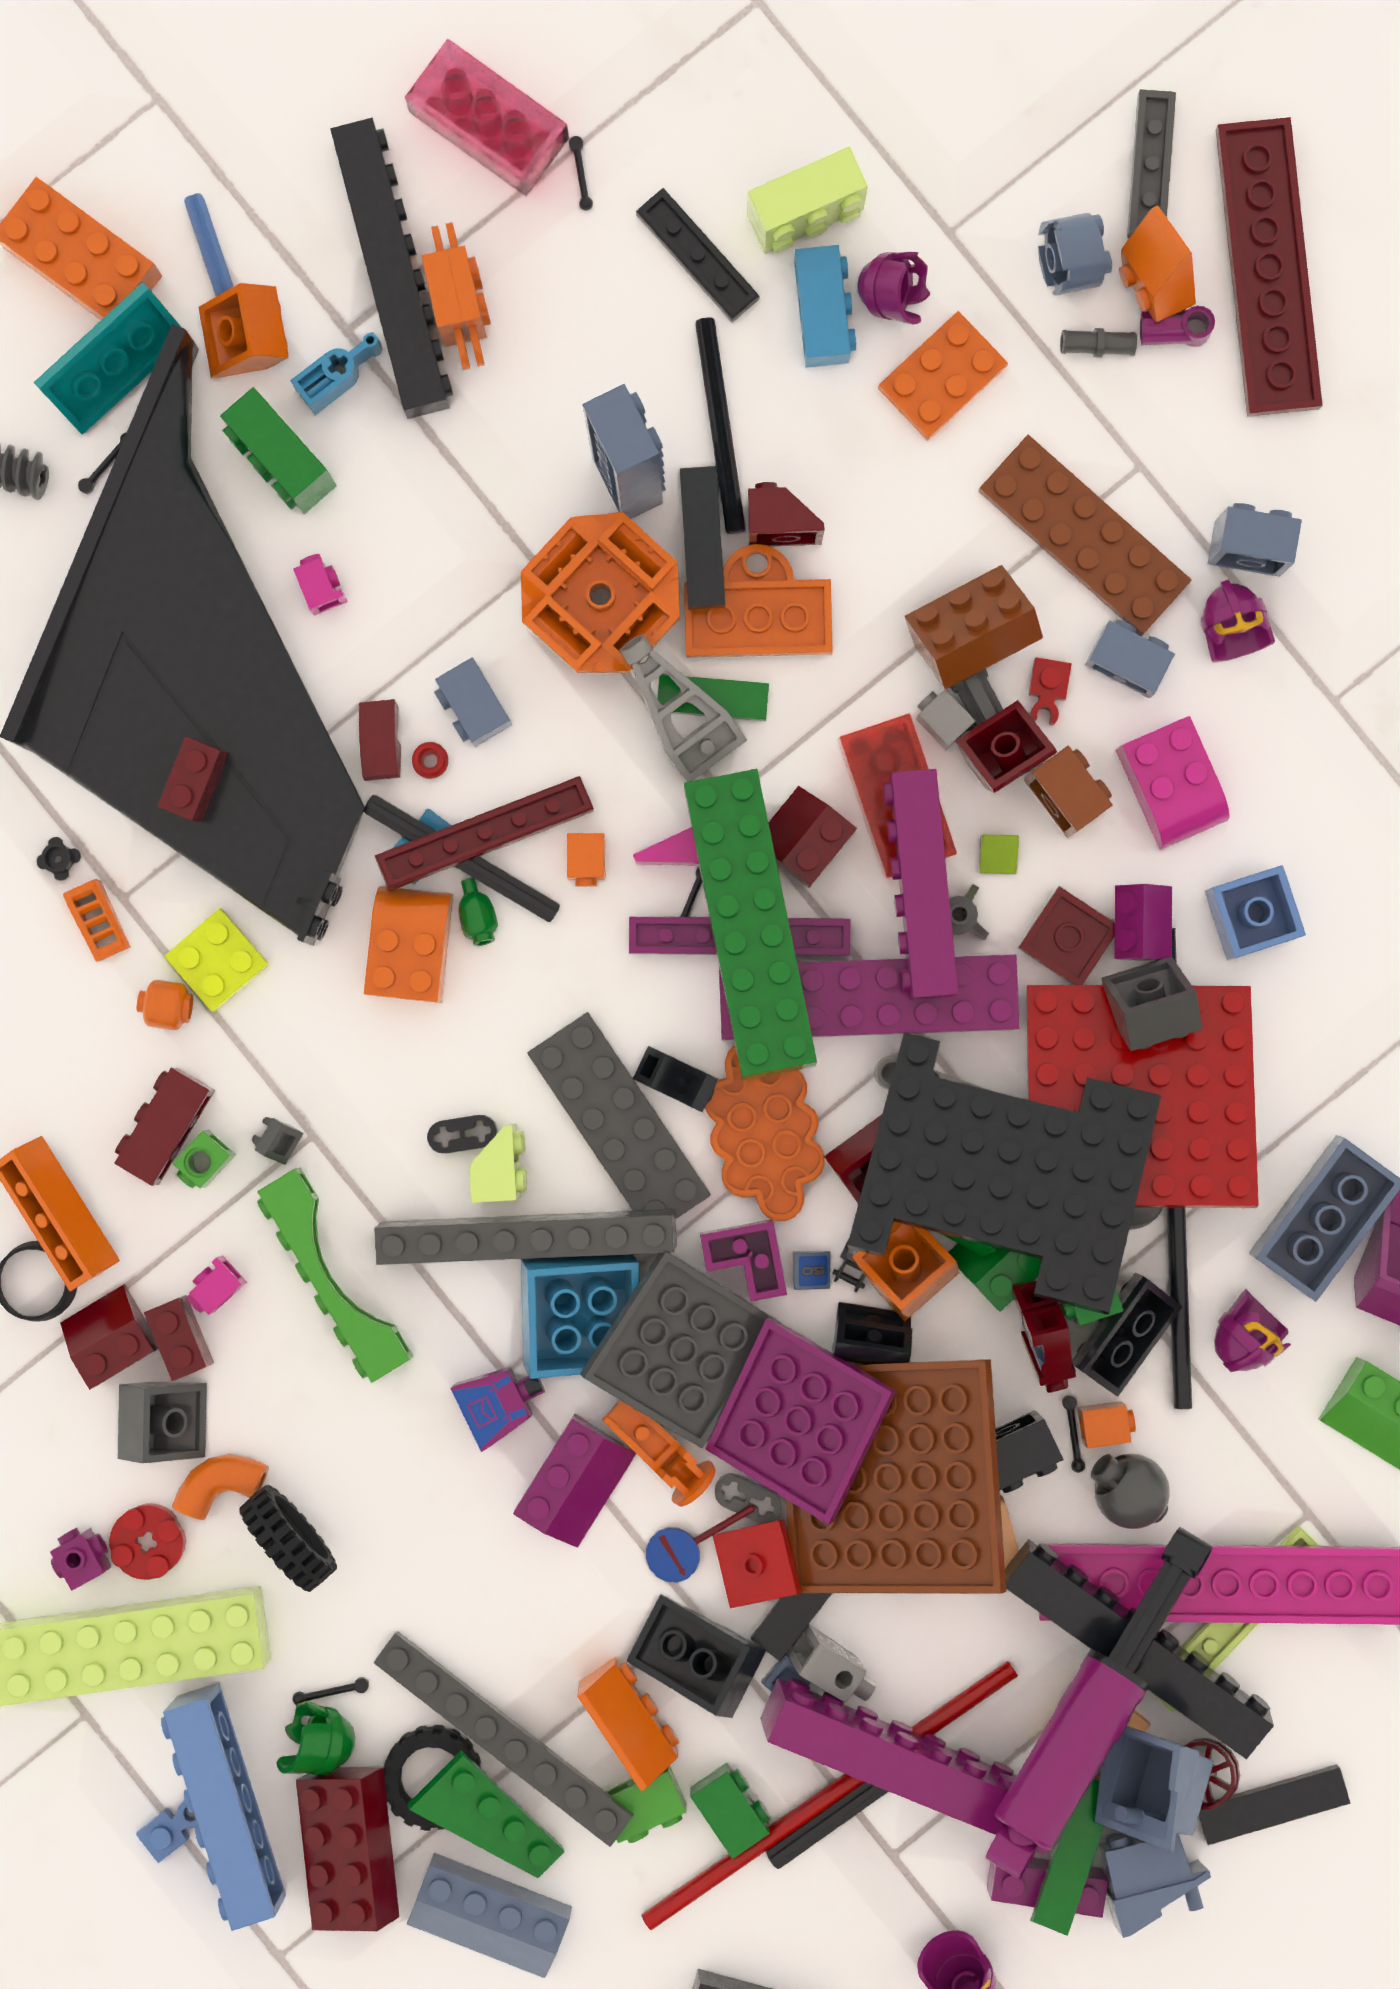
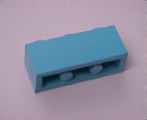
[794,245,856,368]

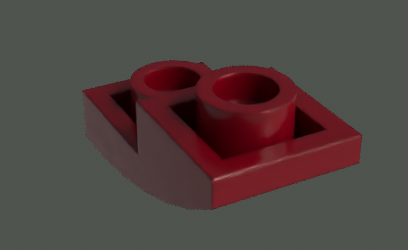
[359,699,401,781]

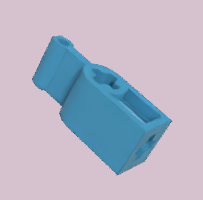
[290,332,383,415]

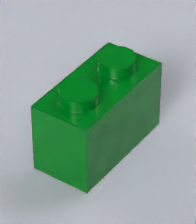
[690,1762,771,1859]

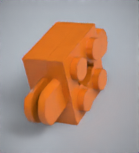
[421,222,491,370]

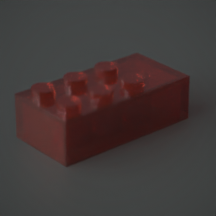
[837,713,957,879]

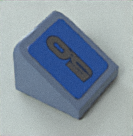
[793,1251,830,1290]

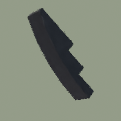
[680,466,725,610]

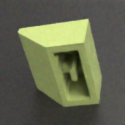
[469,1124,527,1203]

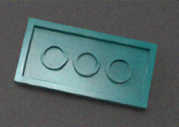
[33,282,182,435]

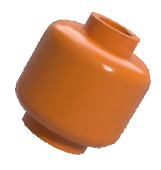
[136,980,194,1031]

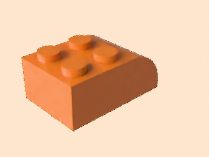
[363,886,453,1003]

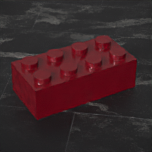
[296,1767,400,1932]

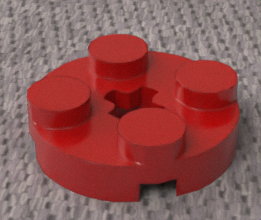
[109,1503,186,1580]

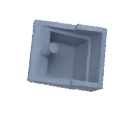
[1095,1726,1214,1852]
[1098,1832,1211,1938]

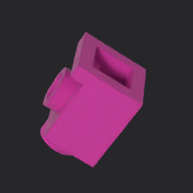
[293,554,348,616]
[186,1255,247,1315]

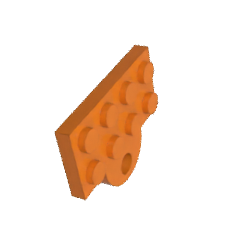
[684,544,833,658]

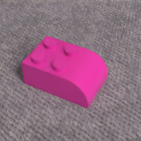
[1115,715,1230,850]

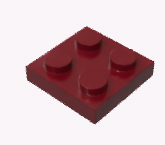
[1018,886,1115,985]

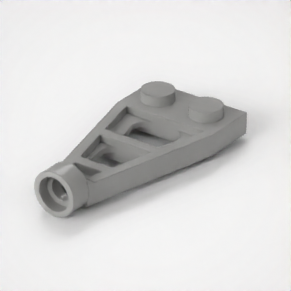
[620,634,747,782]

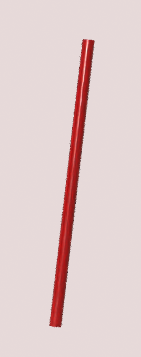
[641,1661,1018,1931]

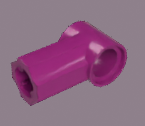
[1140,305,1215,347]

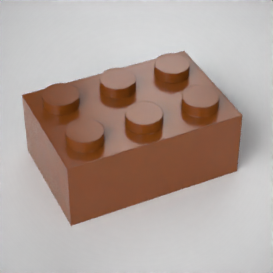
[904,565,1043,690]

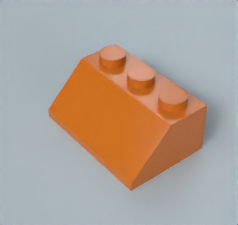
[577,1657,680,1792]

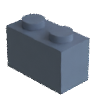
[1085,620,1175,698]
[434,657,513,747]

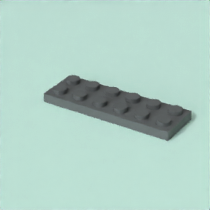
[527,1012,711,1219]

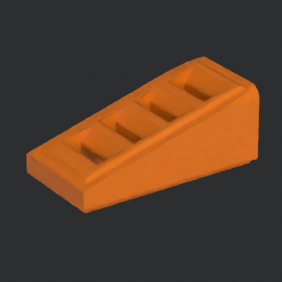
[62,879,131,962]

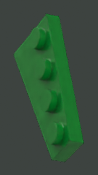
[407,1750,565,1878]

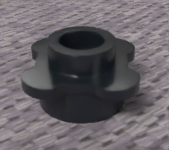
[36,837,81,881]

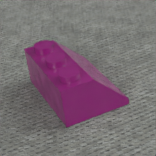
[513,1413,636,1548]

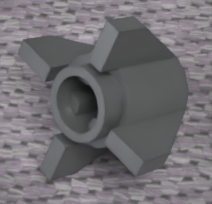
[949,884,989,940]

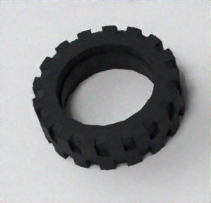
[383,1725,481,1831]

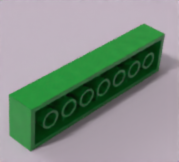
[684,768,817,1081]

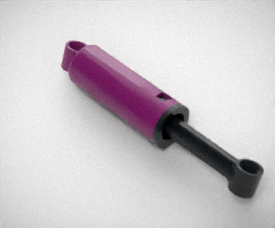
[985,1527,1214,1880]

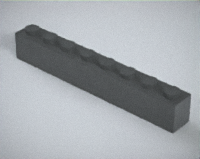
[374,1209,677,1265]

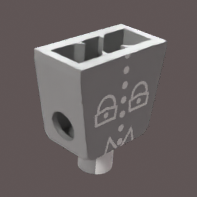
[787,1624,877,1702]

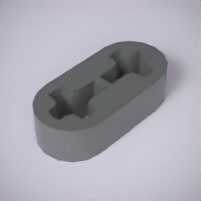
[714,1473,782,1523]

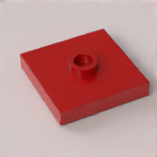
[713,1519,802,1609]

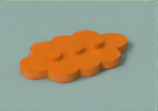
[705,1045,825,1221]

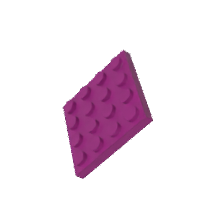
[705,1318,897,1525]

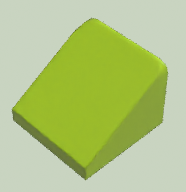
[979,834,1019,874]

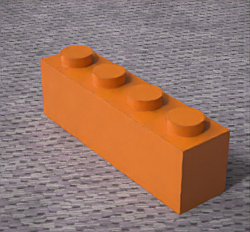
[0,1136,120,1291]

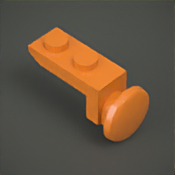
[601,1400,716,1507]

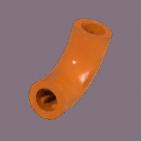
[171,1454,269,1520]

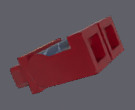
[1012,1281,1076,1393]

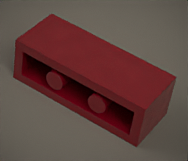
[114,1067,216,1186]

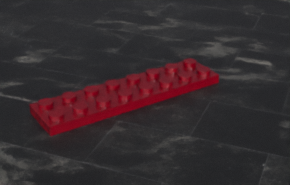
[1215,117,1323,417]

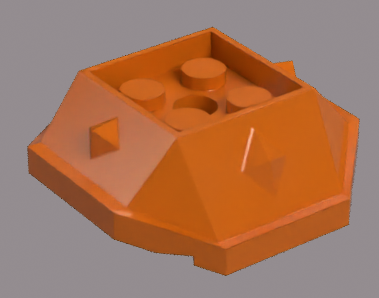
[521,512,680,673]

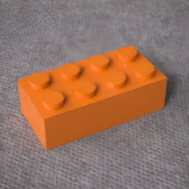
[0,176,162,320]

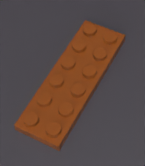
[978,434,1192,636]

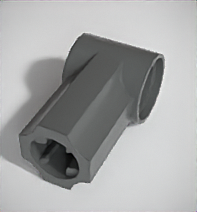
[950,669,1003,727]

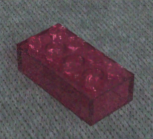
[404,38,569,197]

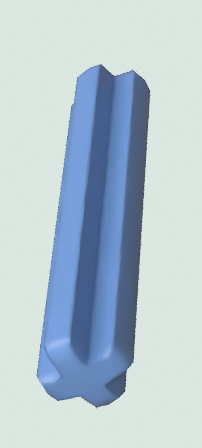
[184,193,234,296]

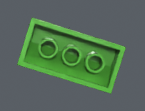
[1318,1357,1400,1470]

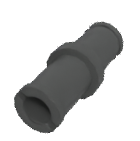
[1060,328,1137,358]

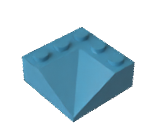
[521,1254,639,1379]

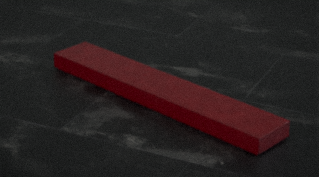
[374,776,594,892]

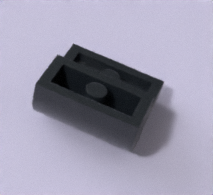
[832,1302,913,1364]

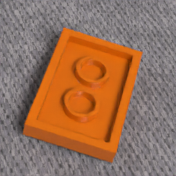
[878,311,1008,441]

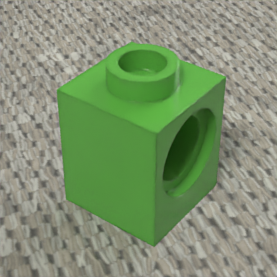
[173,1130,236,1189]

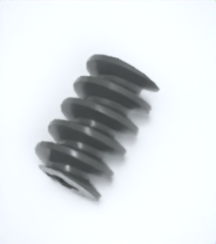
[0,443,49,500]

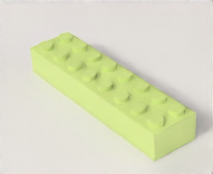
[0,1586,271,1706]

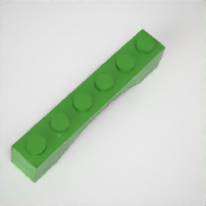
[257,1167,414,1383]

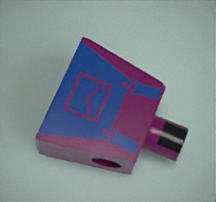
[450,1367,545,1452]

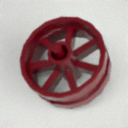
[1184,1738,1241,1810]

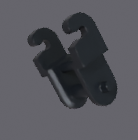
[832,1236,866,1293]

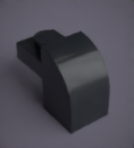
[632,1046,718,1113]

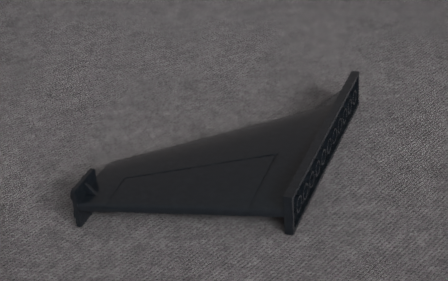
[0,324,365,946]

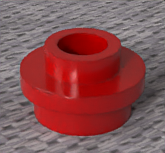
[412,742,449,779]

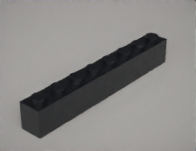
[330,117,453,419]
[1005,1539,1274,1760]

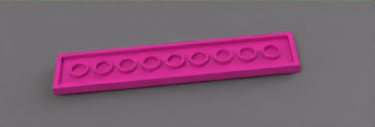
[1038,1543,1400,1625]

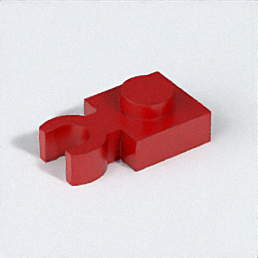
[1028,657,1072,725]

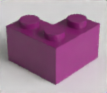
[700,1219,787,1302]

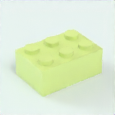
[747,146,868,254]

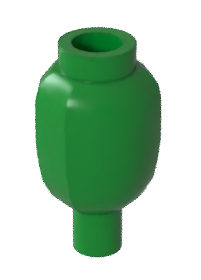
[458,878,498,946]

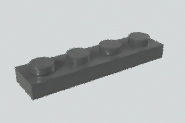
[1127,89,1176,238]

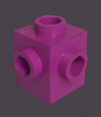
[50,1527,112,1591]

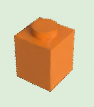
[567,833,605,887]
[1077,1401,1136,1449]

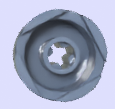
[1038,213,1112,296]

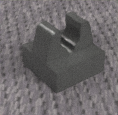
[252,1117,304,1165]

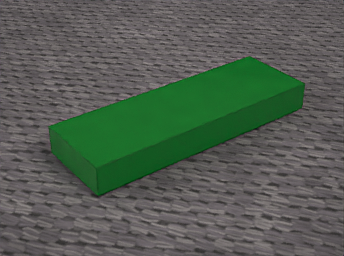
[657,674,769,721]

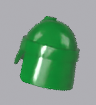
[276,1701,356,1775]

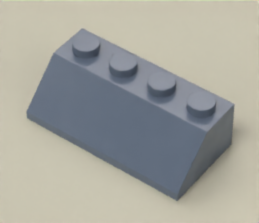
[407,1853,572,1978]

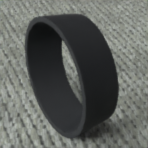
[0,1241,77,1322]

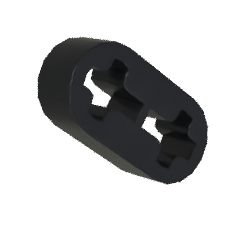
[427,1115,498,1154]

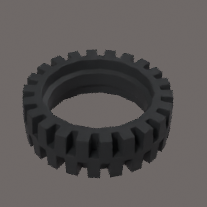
[239,1485,337,1592]

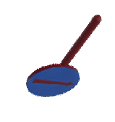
[646,1505,755,1583]

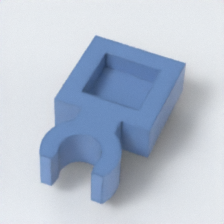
[136,1800,198,1863]

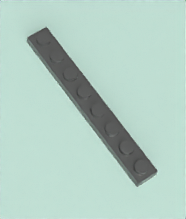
[373,1631,634,1847]

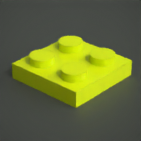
[164,908,269,1012]

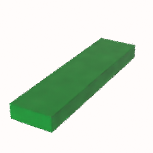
[1030,1779,1104,1936]

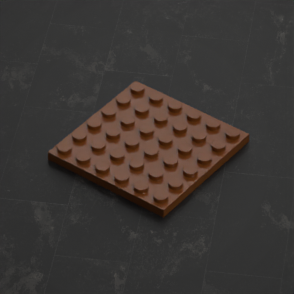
[786,1359,1007,1594]

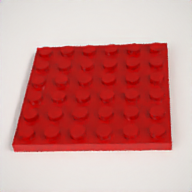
[1026,985,1259,1208]

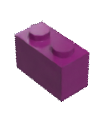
[1114,884,1172,961]

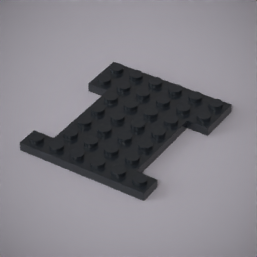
[847,1032,1161,1315]

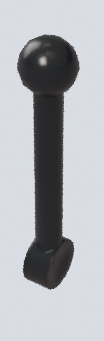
[569,136,593,211]
[78,432,127,494]
[680,867,702,917]
[1062,1395,1086,1473]
[292,1677,369,1705]

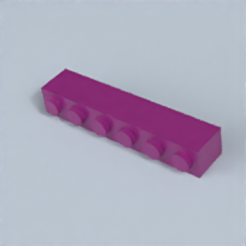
[883,769,959,999]

